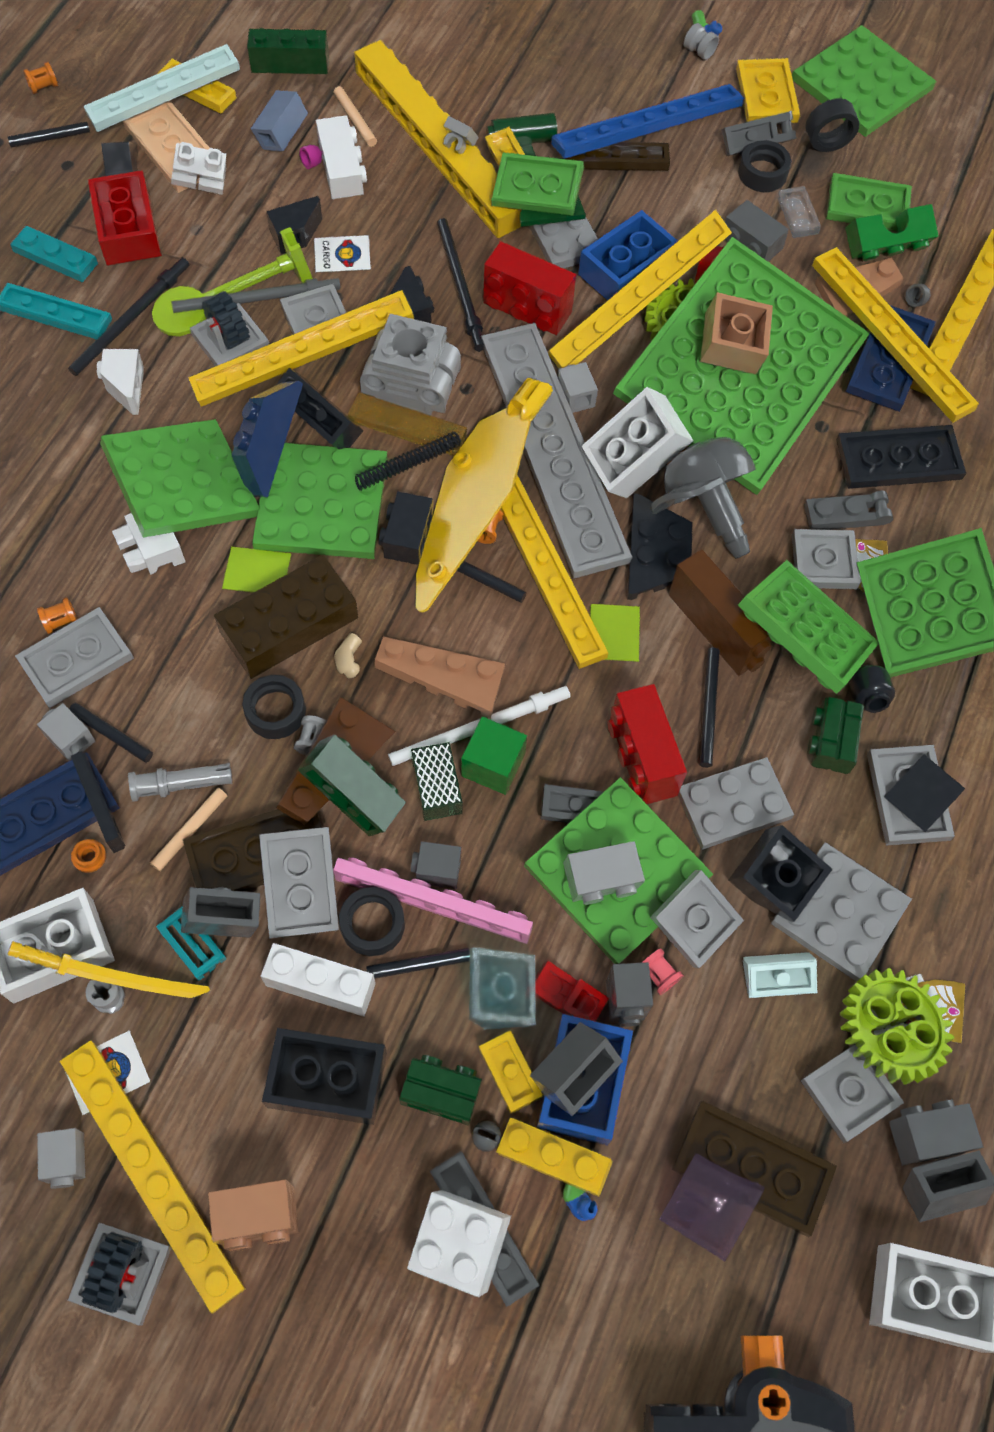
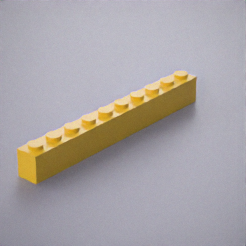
[354,40,522,239]

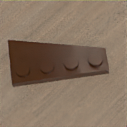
[276,698,396,825]

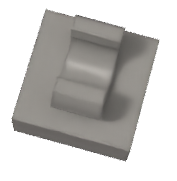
[443,116,478,154]

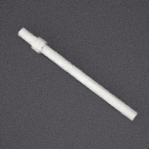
[388,686,570,766]

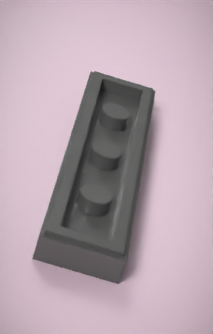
[430,1151,539,1307]

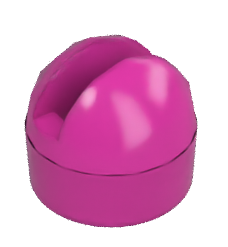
[299,145,322,169]

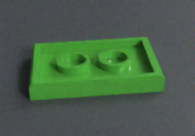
[491,152,584,215]
[826,173,912,231]

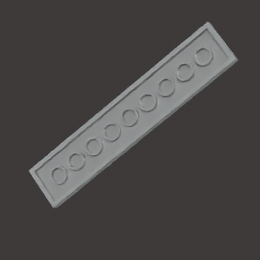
[481,323,632,578]

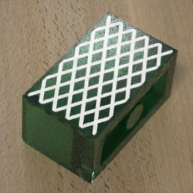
[411,742,463,821]

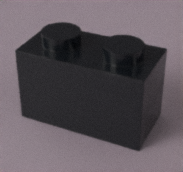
[379,491,433,565]

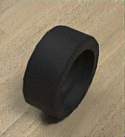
[806,98,860,152]
[738,140,792,193]
[242,674,306,739]
[339,887,405,956]

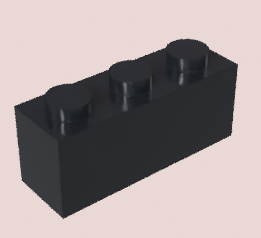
[275,368,364,449]

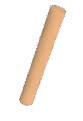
[334,86,377,147]
[150,788,227,871]

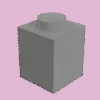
[558,362,598,413]
[37,703,95,761]
[37,1128,85,1189]

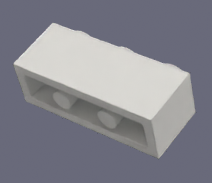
[316,115,367,199]
[261,943,376,1017]

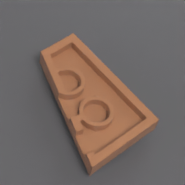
[815,258,903,317]

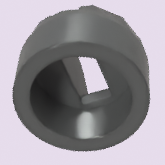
[905,284,931,307]
[472,1120,501,1152]

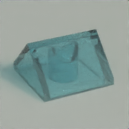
[469,947,536,1029]

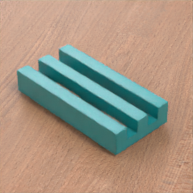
[156,906,226,981]

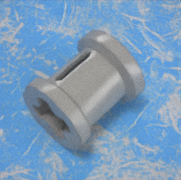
[294,715,326,756]
[86,980,125,1014]

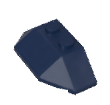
[232,381,303,498]

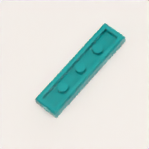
[0,282,112,339]

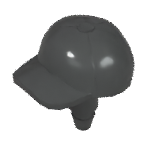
[650,437,756,559]

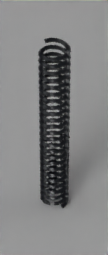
[355,431,463,491]

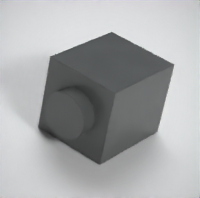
[411,841,461,889]

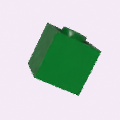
[461,716,527,795]

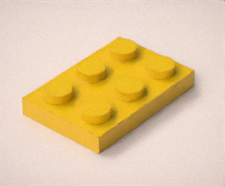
[736,58,800,123]

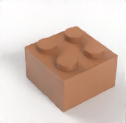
[700,292,773,374]
[208,1179,299,1252]

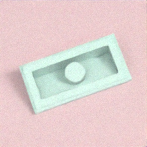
[743,952,817,998]

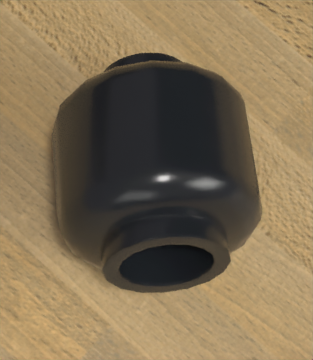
[849,665,895,713]

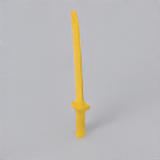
[7,941,210,998]

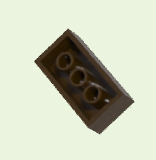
[214,555,358,679]

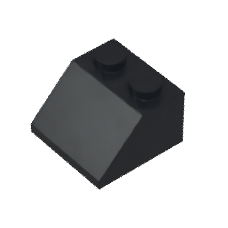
[728,825,833,922]

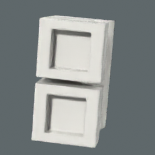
[171,142,226,195]
[112,513,185,575]

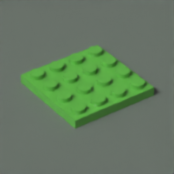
[792,25,936,137]
[100,419,260,538]
[252,443,388,559]
[857,528,994,677]
[738,560,879,694]
[524,777,713,964]

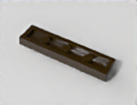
[565,142,670,171]

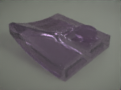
[659,1153,764,1261]

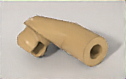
[334,633,362,678]

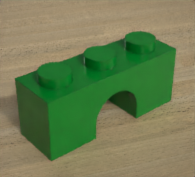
[845,204,939,261]

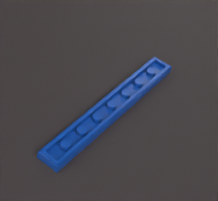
[551,84,744,159]

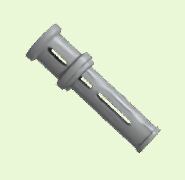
[128,763,233,802]

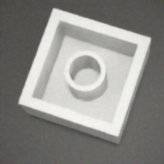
[407,1190,511,1297]

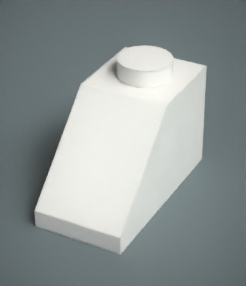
[97,349,144,415]

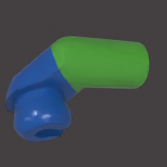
[692,10,722,36]
[563,1183,598,1221]

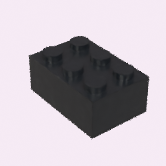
[262,1028,387,1125]

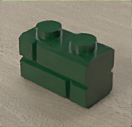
[807,697,864,774]
[399,1055,482,1126]

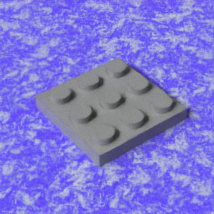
[771,842,912,982]

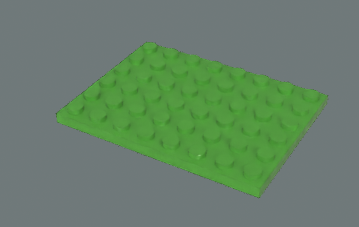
[613,237,870,495]

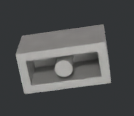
[563,841,645,905]

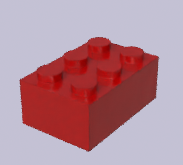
[88,170,162,266]
[483,241,576,335]
[607,684,687,804]

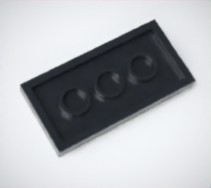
[836,425,966,489]

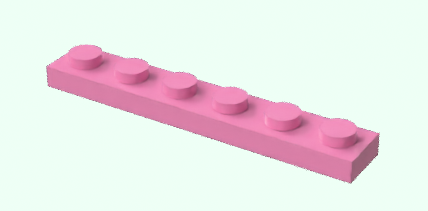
[333,858,533,944]

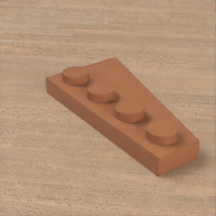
[375,636,505,720]

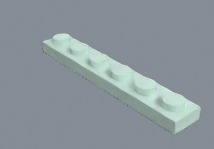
[84,44,240,132]

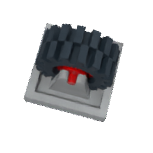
[190,291,269,366]
[68,1223,172,1326]

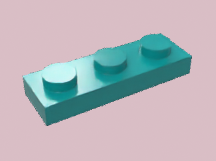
[10,226,98,283]

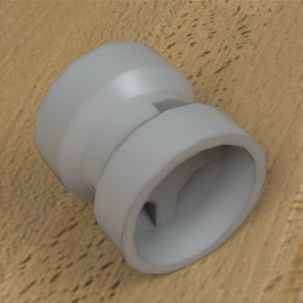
[684,23,719,60]

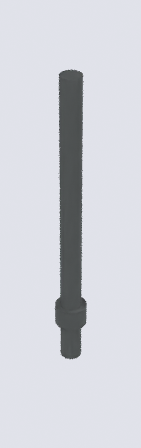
[171,278,340,313]

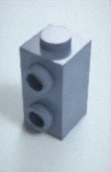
[251,90,308,151]

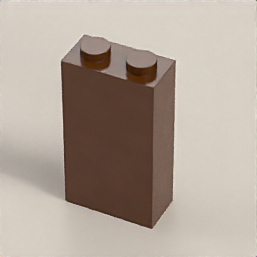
[669,549,772,676]

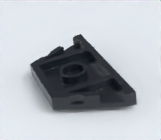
[627,494,693,600]

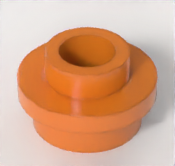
[71,839,106,873]

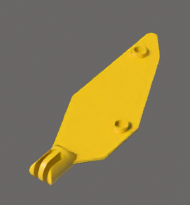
[416,377,553,613]

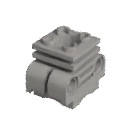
[360,314,461,417]

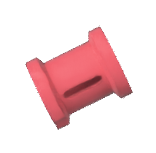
[642,948,684,995]

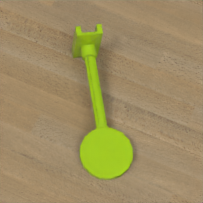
[152,227,313,336]

